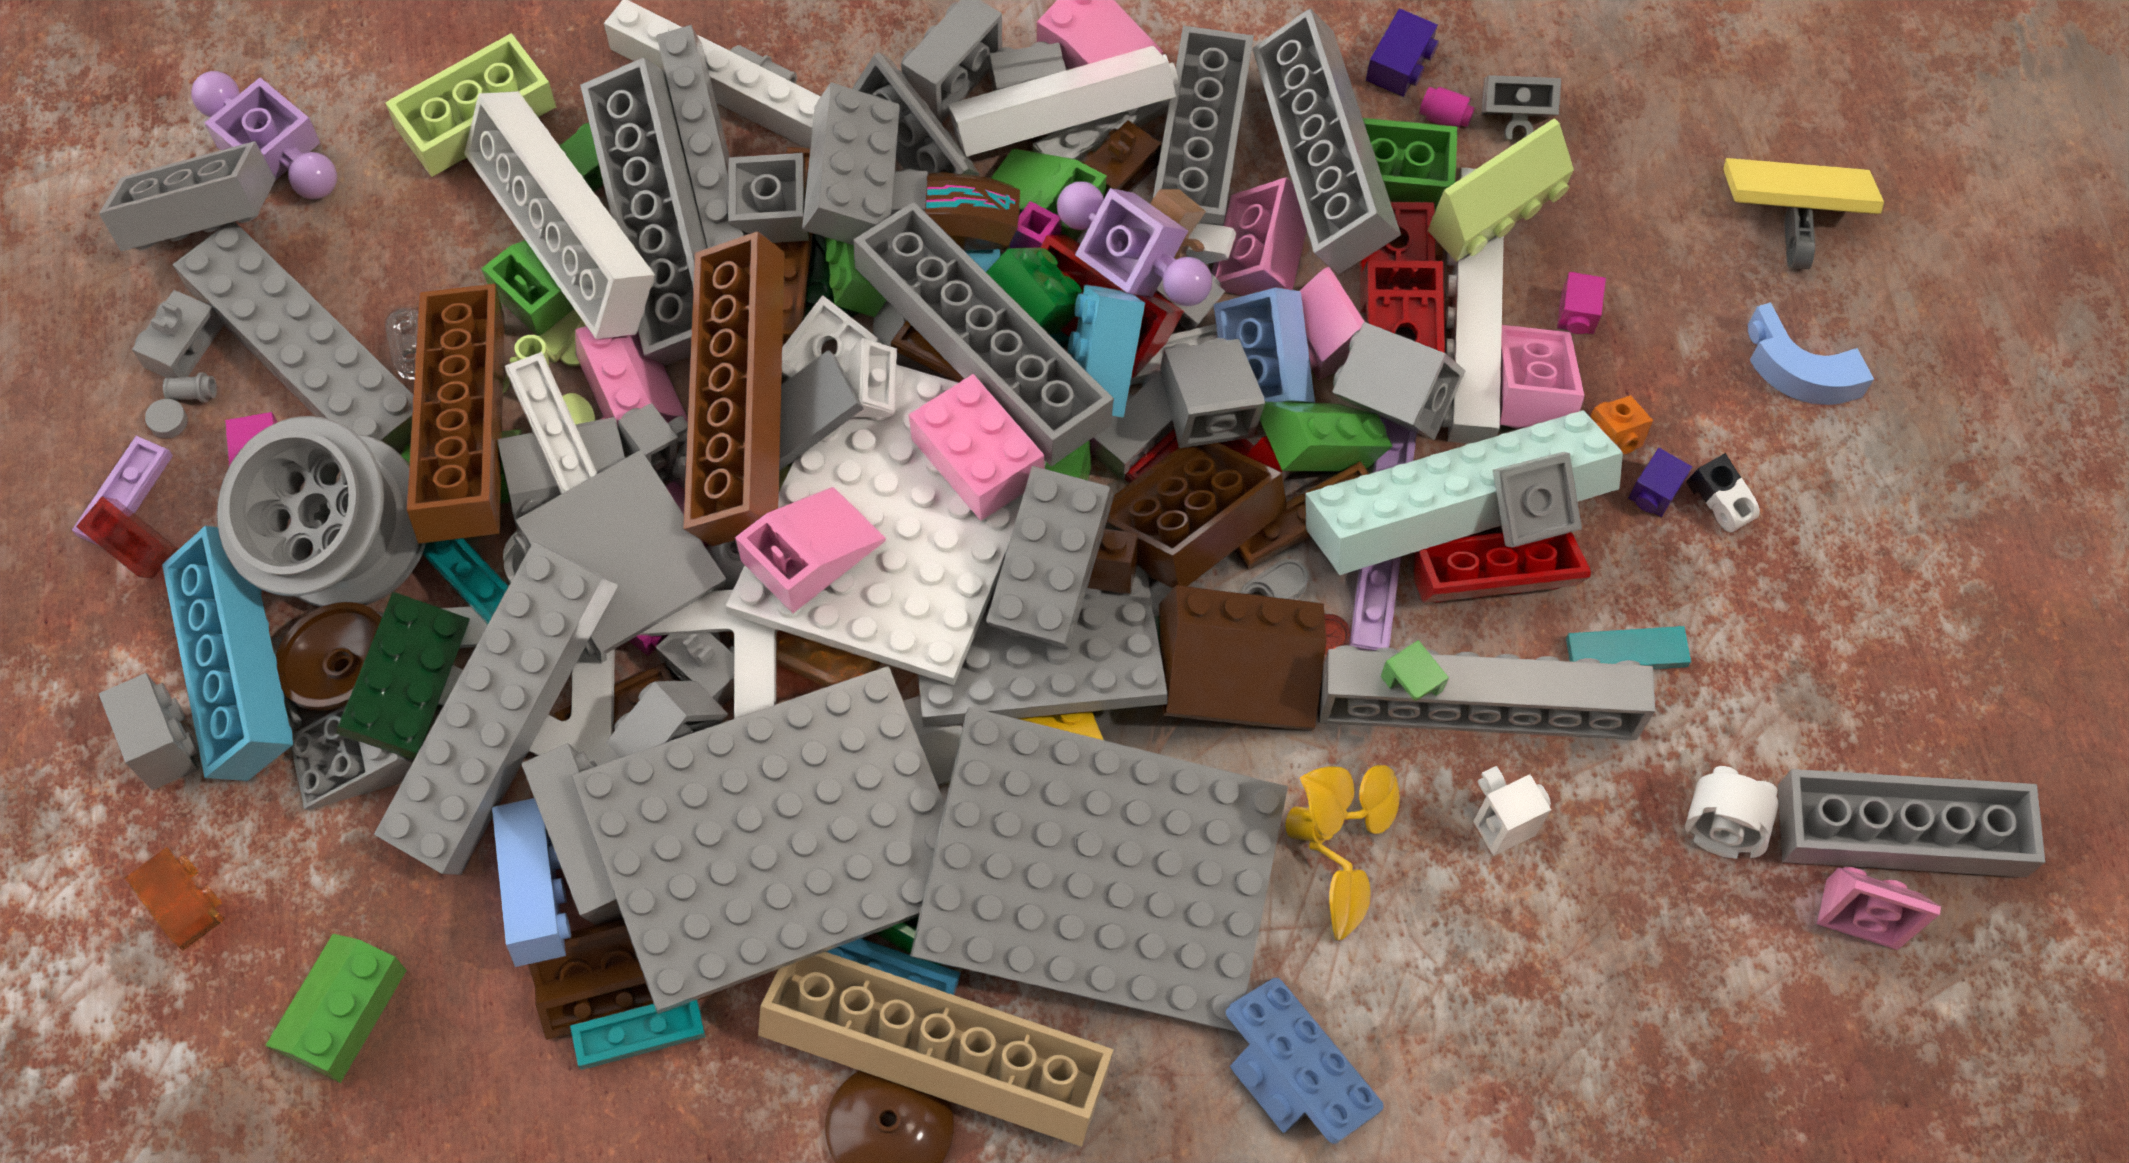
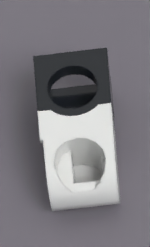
[1686,453,1760,533]

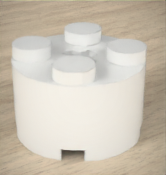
[1685,766,1778,859]

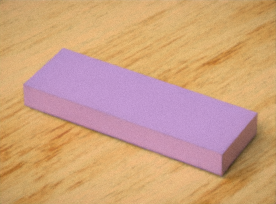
[72,436,173,550]

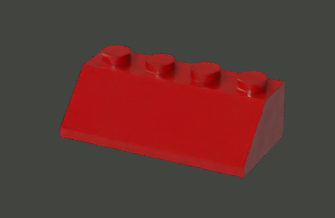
[1040,234,1184,378]
[1414,532,1591,603]

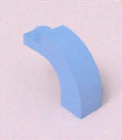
[1747,302,1874,405]

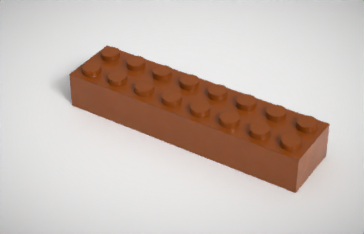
[683,231,785,547]
[407,284,505,544]

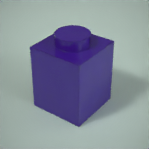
[1628,447,1692,518]

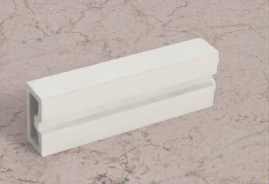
[947,46,1179,157]

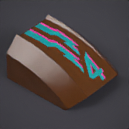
[925,173,1020,251]

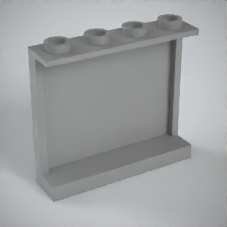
[513,450,726,663]

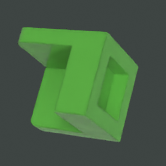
[1380,640,1449,701]

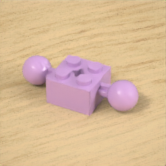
[191,71,337,200]
[1057,182,1212,306]

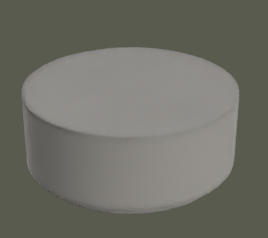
[145,399,188,438]

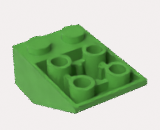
[991,149,1107,241]
[481,240,574,336]

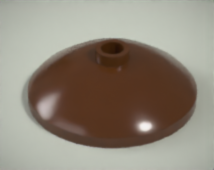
[276,602,382,711]
[825,1070,954,1163]

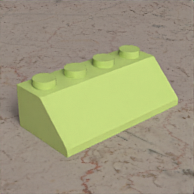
[1427,118,1574,262]

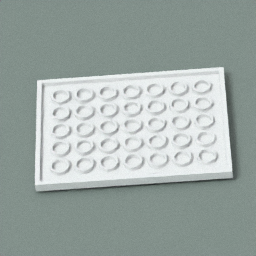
[726,350,1046,685]

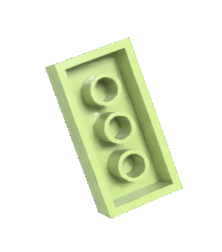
[385,33,556,177]

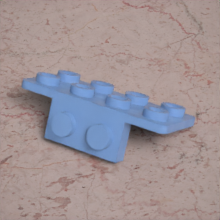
[1226,978,1384,1144]

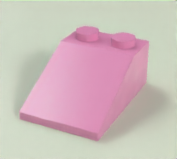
[1037,0,1163,69]
[1500,325,1584,429]
[1817,867,1941,950]

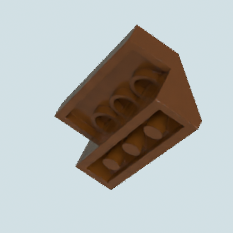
[528,918,712,1040]

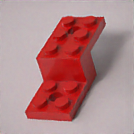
[1360,202,1445,353]

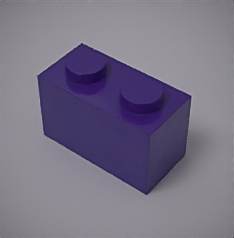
[1365,8,1439,97]

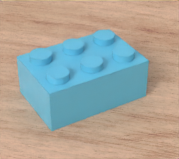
[1068,285,1145,417]

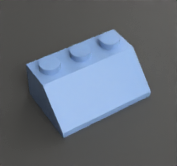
[1214,287,1315,403]

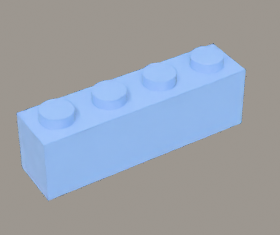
[492,798,571,967]

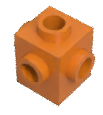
[1591,395,1653,454]

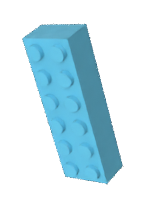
[162,526,293,781]

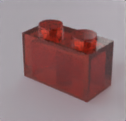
[76,496,178,579]

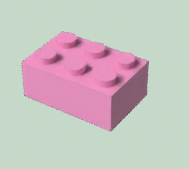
[909,374,1045,521]

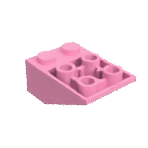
[735,487,886,613]

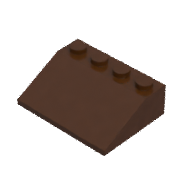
[1105,443,1287,589]
[1159,585,1326,731]

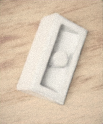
[848,338,897,417]

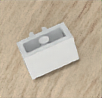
[1473,766,1551,856]

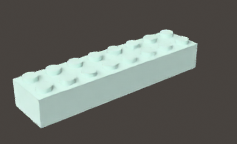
[1306,410,1623,575]

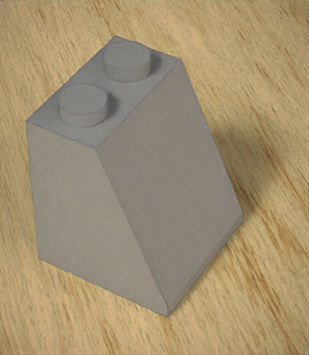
[1332,322,1466,440]
[1160,338,1265,448]

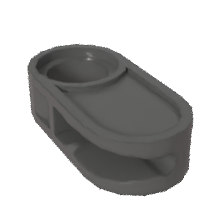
[1784,207,1815,269]

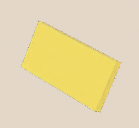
[1723,158,1884,214]

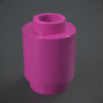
[1419,86,1475,132]

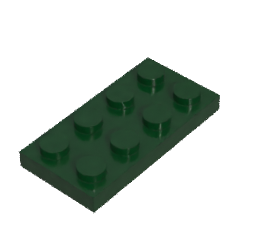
[336,592,470,760]

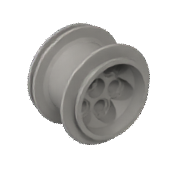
[217,416,426,607]

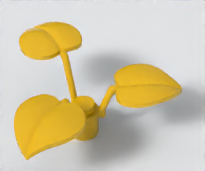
[1285,765,1400,941]

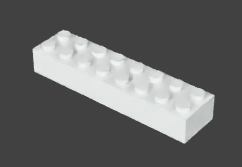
[464,91,655,339]

